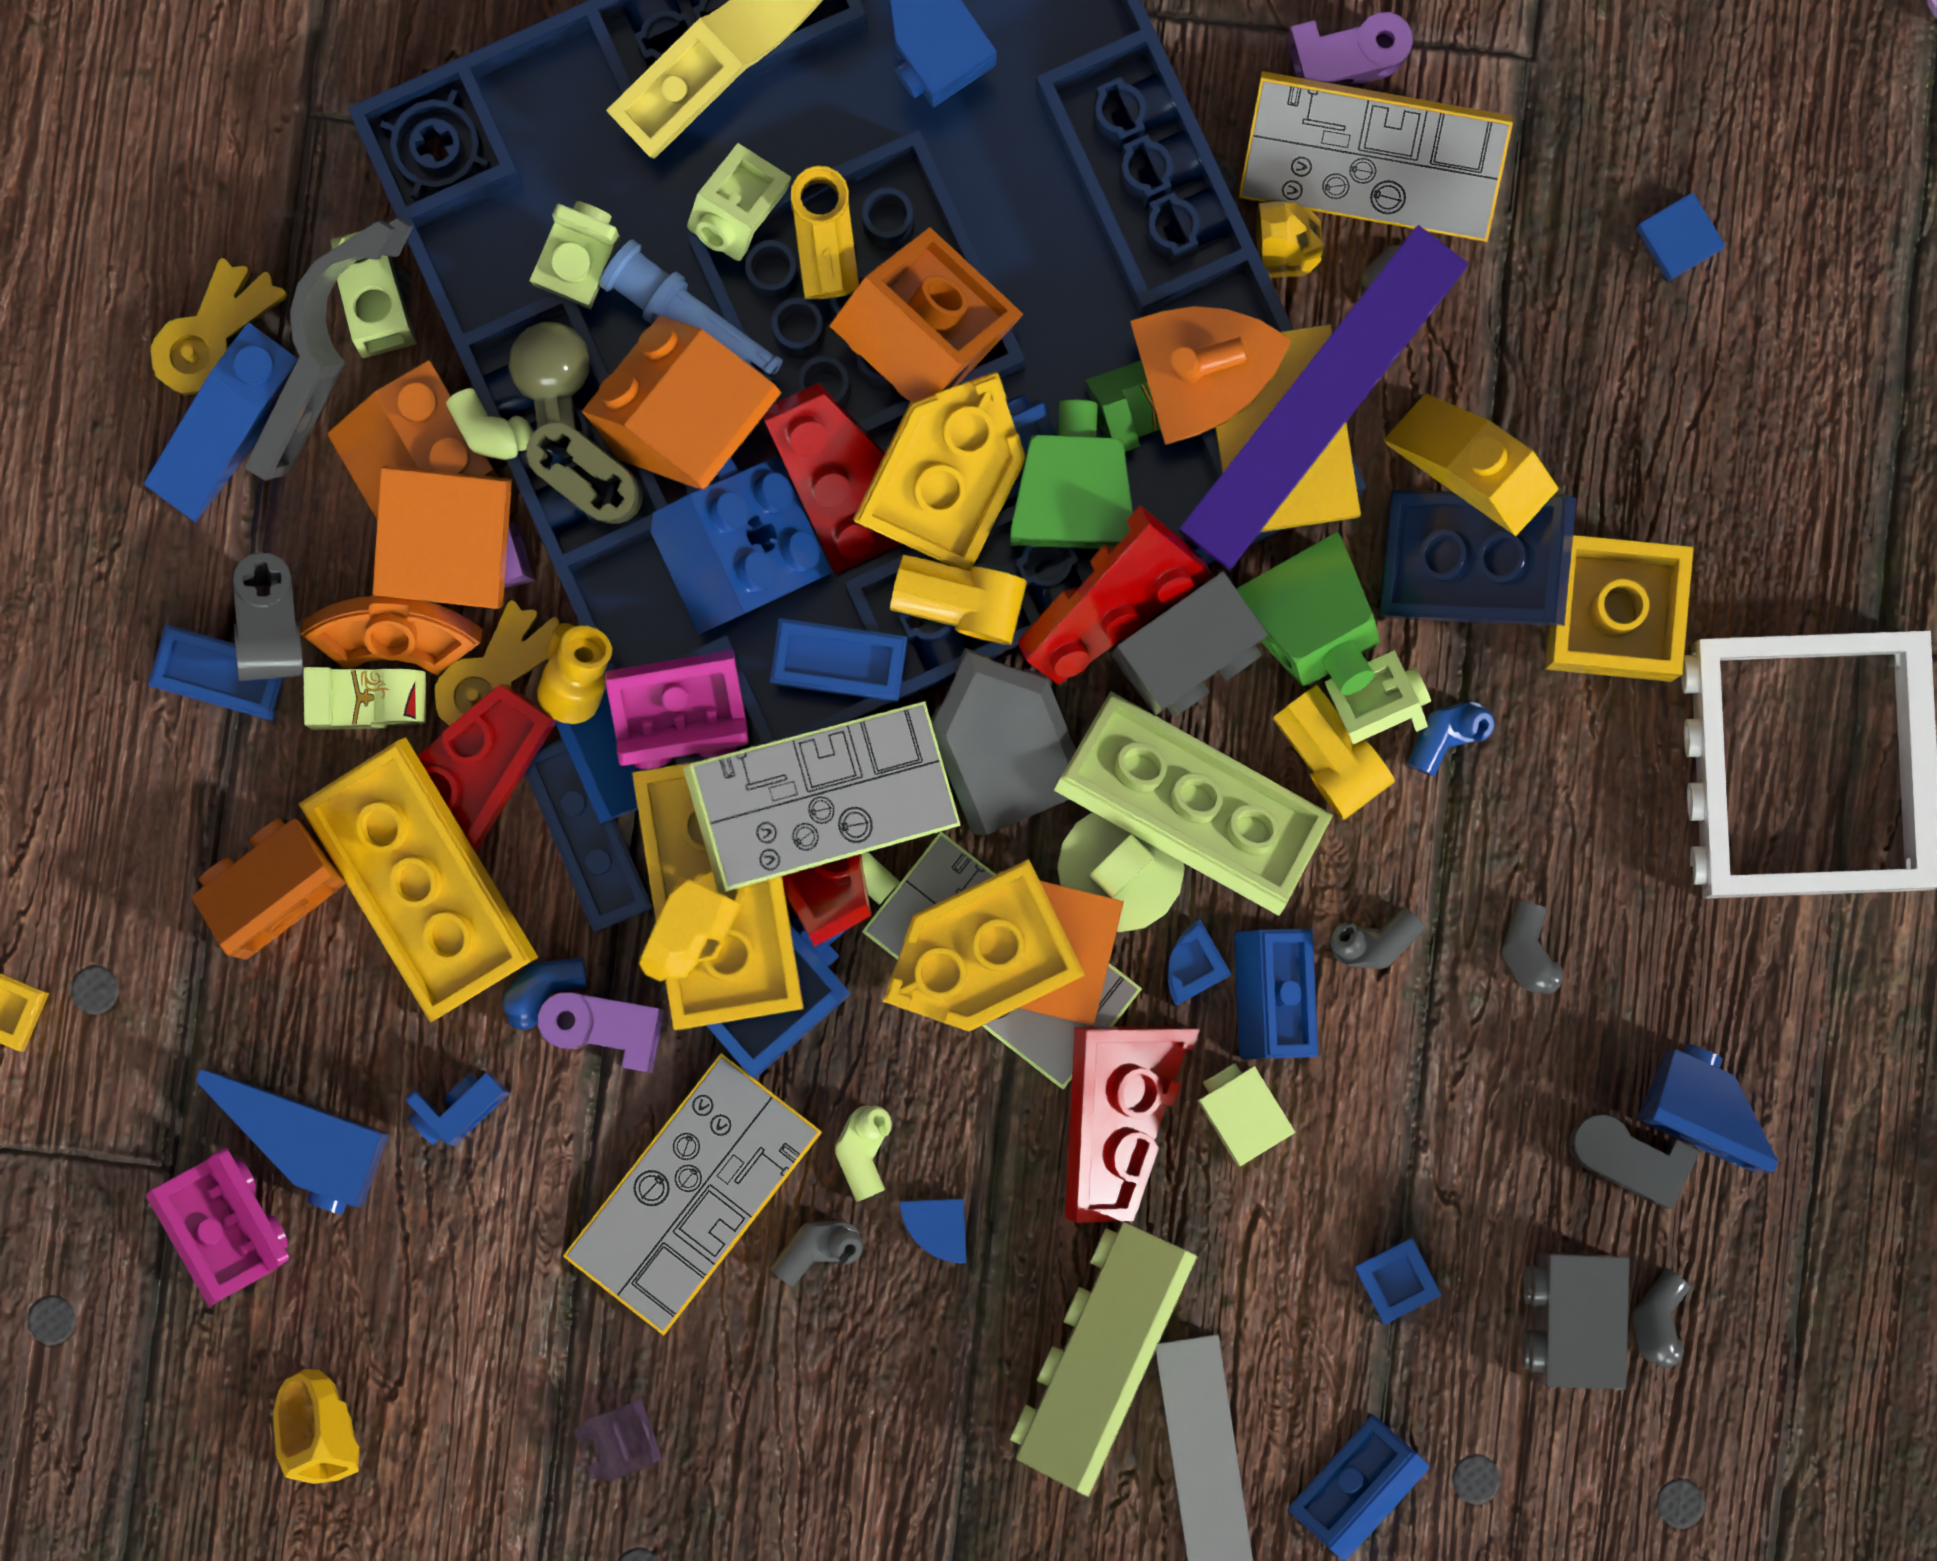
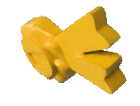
[150,258,287,395]
[435,600,560,726]

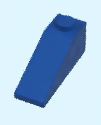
[889,0,997,108]
[144,322,298,523]
[196,1069,389,1215]

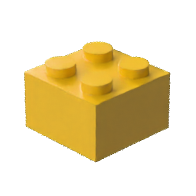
[1545,535,1693,682]

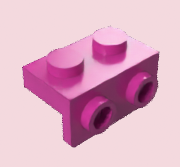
[605,650,748,769]
[145,1148,289,1307]

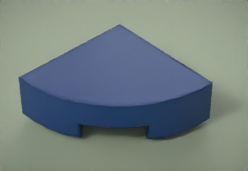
[1167,919,1232,1007]
[900,1199,967,1263]

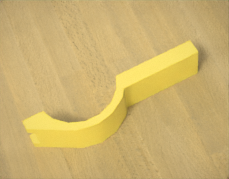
[606,0,823,159]

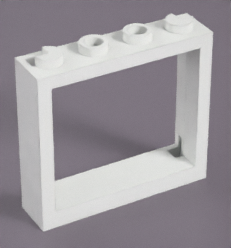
[1681,631,1937,899]

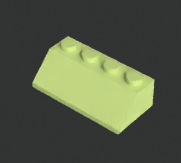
[1010,1221,1197,1497]

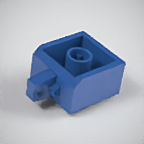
[651,456,833,635]
[706,917,852,1079]

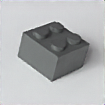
[1111,571,1268,718]
[1522,1252,1629,1390]

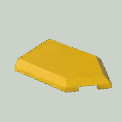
[853,372,1026,571]
[883,859,1085,1032]

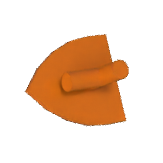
[1130,306,1292,445]

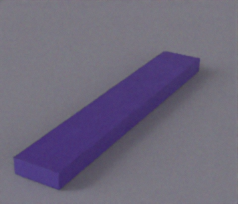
[1178,225,1469,571]

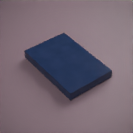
[1379,490,1577,626]

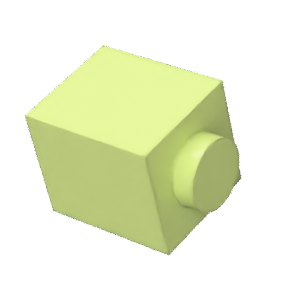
[1197,1063,1295,1166]

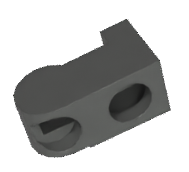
[1568,1115,1700,1209]

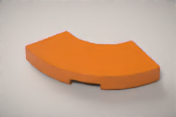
[300,595,483,676]

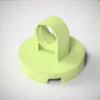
[1057,812,1185,933]

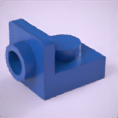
[404,1073,511,1146]

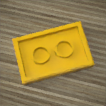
[1215,324,1361,532]

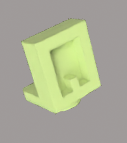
[687,143,792,261]
[530,201,621,309]
[1325,650,1431,744]

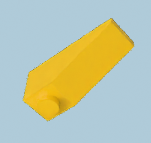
[1384,393,1559,536]

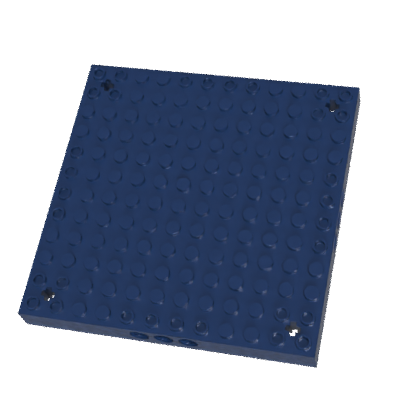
[348,0,1367,770]

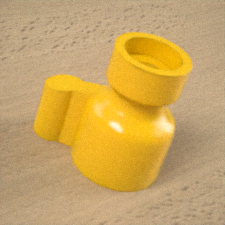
[537,623,612,724]

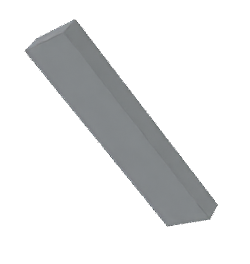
[1155,1334,1253,1561]

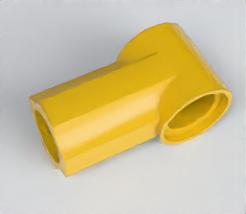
[791,166,859,299]
[890,555,1027,645]
[1273,685,1395,820]

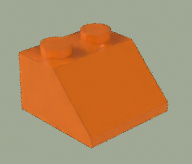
[830,227,1023,402]
[582,315,781,490]
[327,360,499,520]
[191,818,346,960]

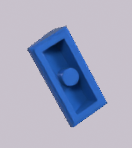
[1234,929,1318,1060]
[1287,1414,1429,1561]

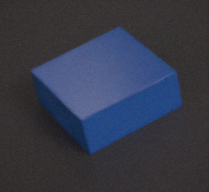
[1636,192,1726,282]
[1353,1237,1442,1325]

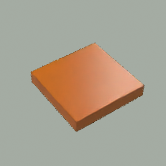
[373,465,512,609]
[998,871,1124,1027]

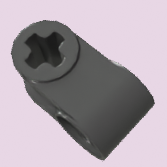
[233,552,303,681]

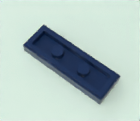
[525,739,654,934]

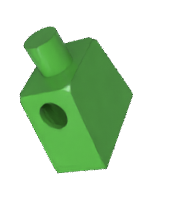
[1011,400,1133,549]
[1236,532,1380,695]

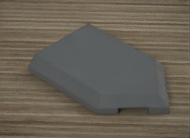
[931,648,1076,835]

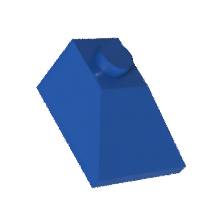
[1636,1043,1779,1173]

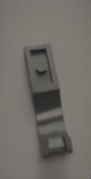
[244,218,414,481]

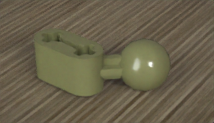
[508,322,643,524]

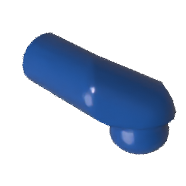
[1406,701,1495,777]
[502,957,587,1030]

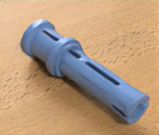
[599,239,783,381]

